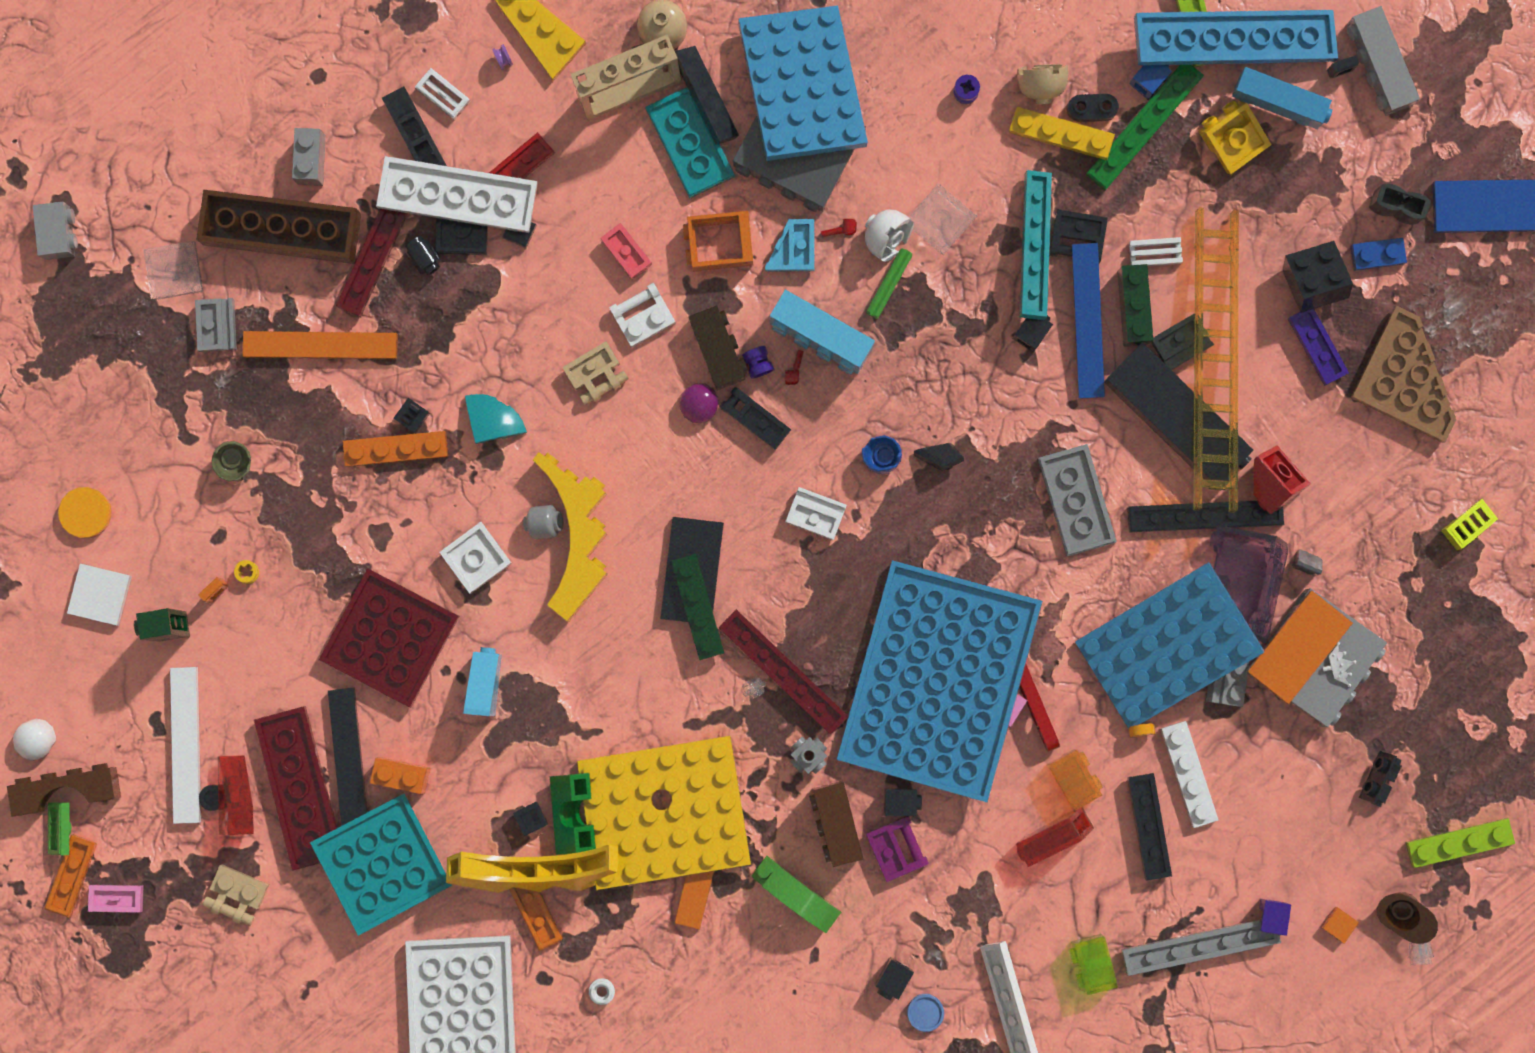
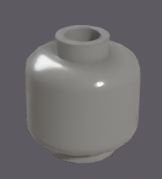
[523,505,563,540]

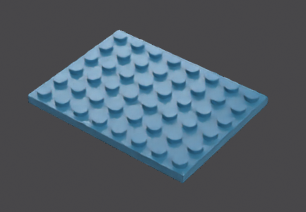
[837,560,1043,803]

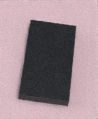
[660,517,724,622]

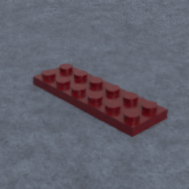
[254,706,337,871]

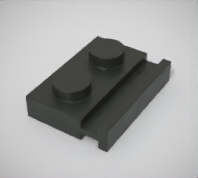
[1152,313,1214,370]

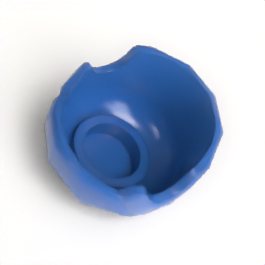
[862,435,902,474]

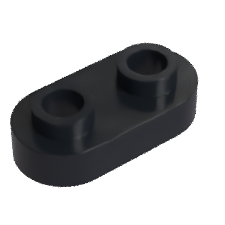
[1067,94,1119,122]

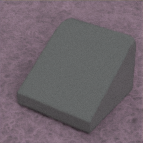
[1292,549,1323,576]

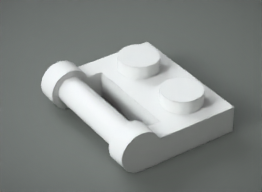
[609,283,676,348]

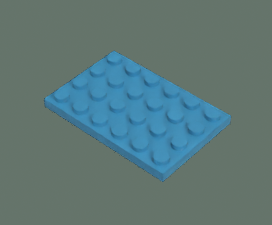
[738,5,868,161]
[1075,562,1265,728]

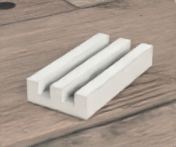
[415,68,471,120]
[1129,237,1183,266]

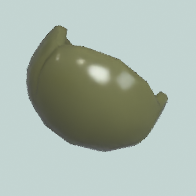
[212,441,251,482]

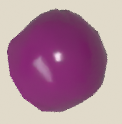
[679,383,719,423]

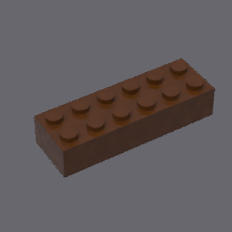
[196,189,361,264]

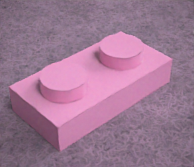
[88,885,143,912]

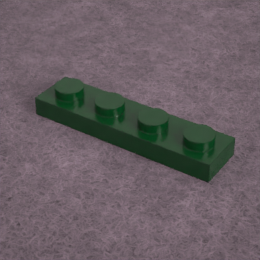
[671,554,724,660]

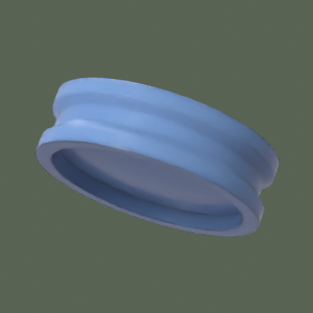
[907,994,944,1032]

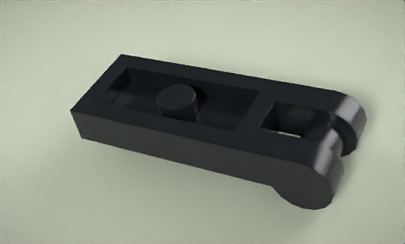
[719,387,791,451]

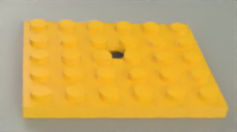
[577,736,751,890]

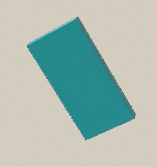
[645,87,735,199]

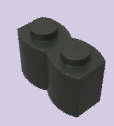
[1369,184,1431,225]

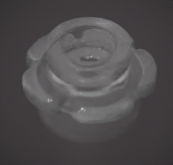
[742,676,766,699]

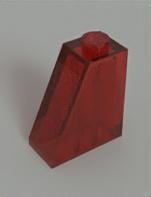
[1016,806,1094,867]

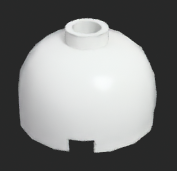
[865,209,914,262]

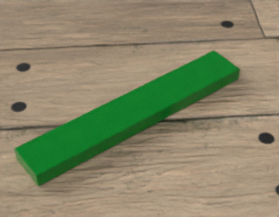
[1086,65,1204,191]

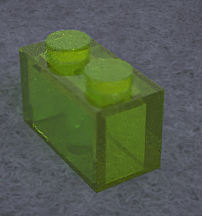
[1069,934,1118,995]

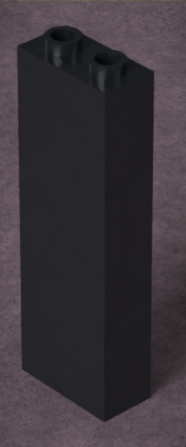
[1104,342,1254,489]

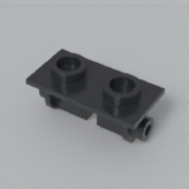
[1359,751,1402,807]

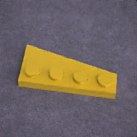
[494,0,586,82]

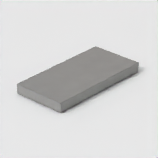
[1037,444,1117,557]

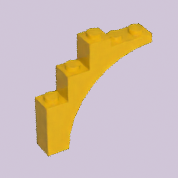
[533,452,608,622]
[446,844,619,893]

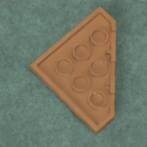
[1350,306,1456,443]

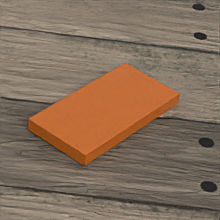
[1246,590,1353,704]

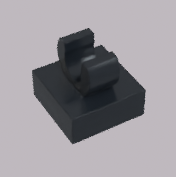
[394,398,430,434]

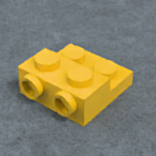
[1198,100,1272,174]

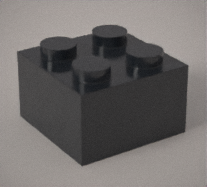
[1282,241,1353,313]

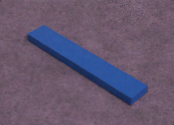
[1072,243,1105,399]

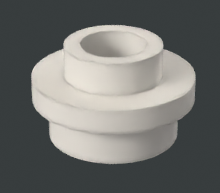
[589,978,615,1005]

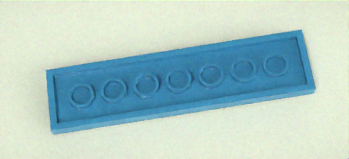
[1134,10,1338,65]

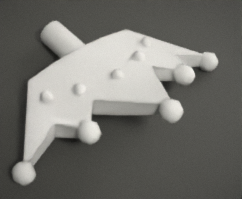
[1322,642,1356,687]

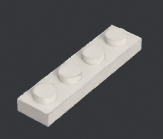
[1160,721,1218,828]

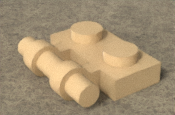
[562,341,629,405]
[203,865,269,926]

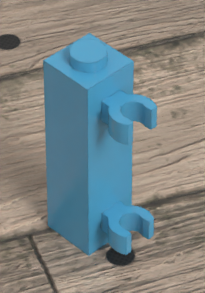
[1232,67,1333,130]

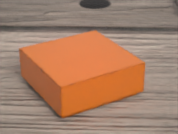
[198,577,228,603]
[1321,907,1359,944]

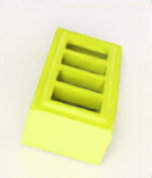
[1441,499,1498,550]

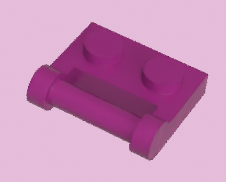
[866,816,929,882]

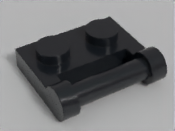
[1049,209,1108,264]

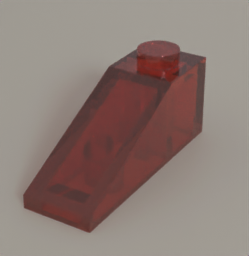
[218,755,254,835]

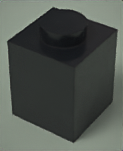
[1012,315,1053,353]
[884,789,922,816]
[875,957,914,1001]

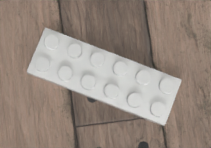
[376,156,538,233]

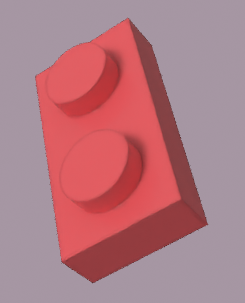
[600,223,652,279]

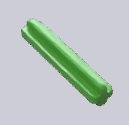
[867,248,912,319]

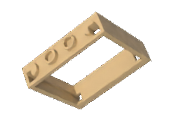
[571,34,681,120]

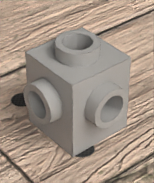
[790,737,827,774]

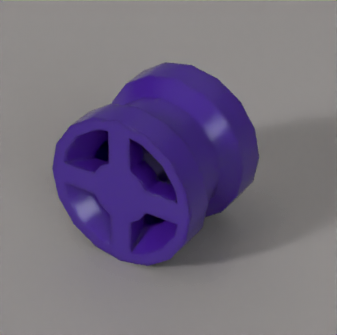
[953,74,980,104]

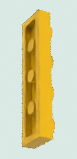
[1009,107,1115,160]

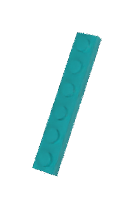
[1020,170,1052,320]

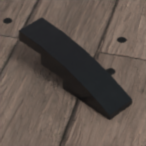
[382,86,447,166]

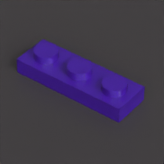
[1288,309,1349,386]

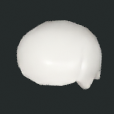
[13,718,56,761]

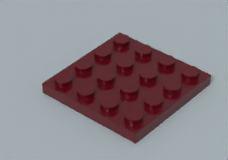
[319,568,460,708]

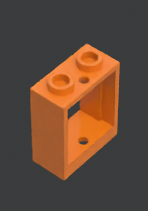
[683,211,754,272]

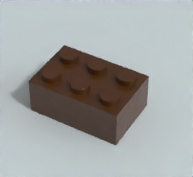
[809,781,863,867]

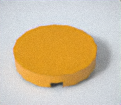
[58,487,111,538]

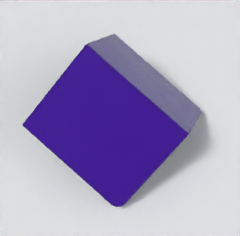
[1259,898,1291,936]

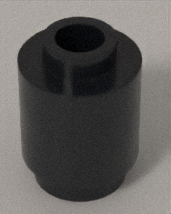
[405,236,441,275]

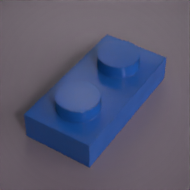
[1350,238,1407,271]

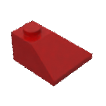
[1253,445,1311,514]

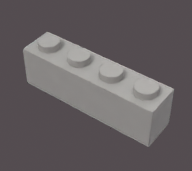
[1347,6,1420,116]

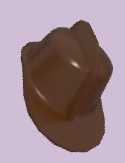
[1377,892,1438,944]

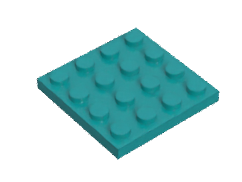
[310,793,452,936]

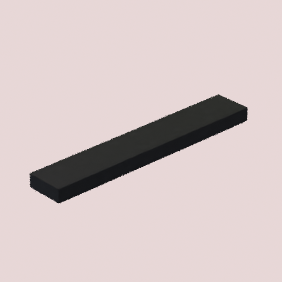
[1127,500,1284,533]
[328,688,367,826]

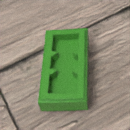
[48,802,72,855]

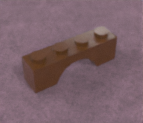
[7,763,121,817]

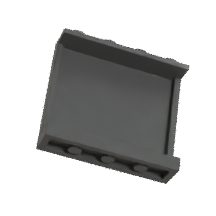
[733,116,866,212]

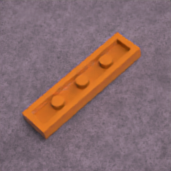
[343,431,448,467]

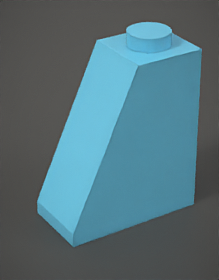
[463,647,502,716]

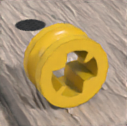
[234,560,259,584]

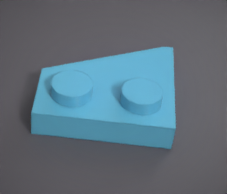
[765,219,815,272]

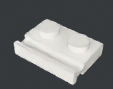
[785,487,847,541]

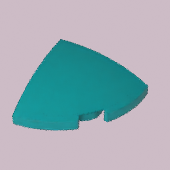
[465,394,527,444]

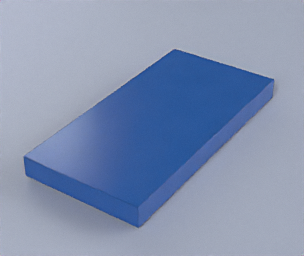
[1432,180,1535,233]

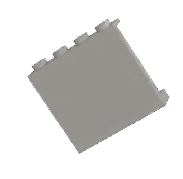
[1248,588,1387,727]

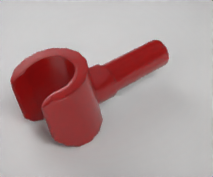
[821,219,857,237]
[785,350,804,385]

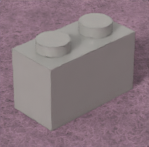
[292,128,326,186]
[33,202,78,260]

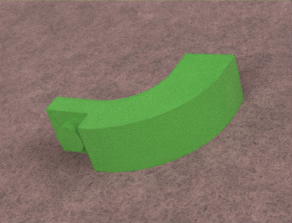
[751,856,842,933]

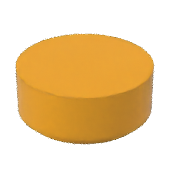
[1128,723,1156,738]

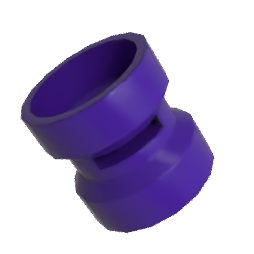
[742,346,775,379]

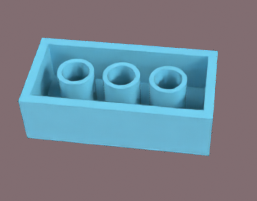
[770,289,875,375]

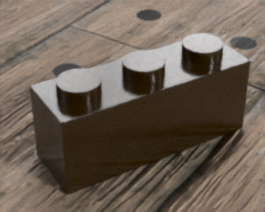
[688,305,748,391]

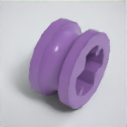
[492,44,513,70]

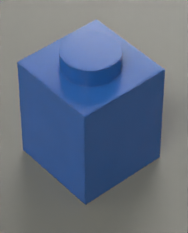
[1129,65,1172,100]

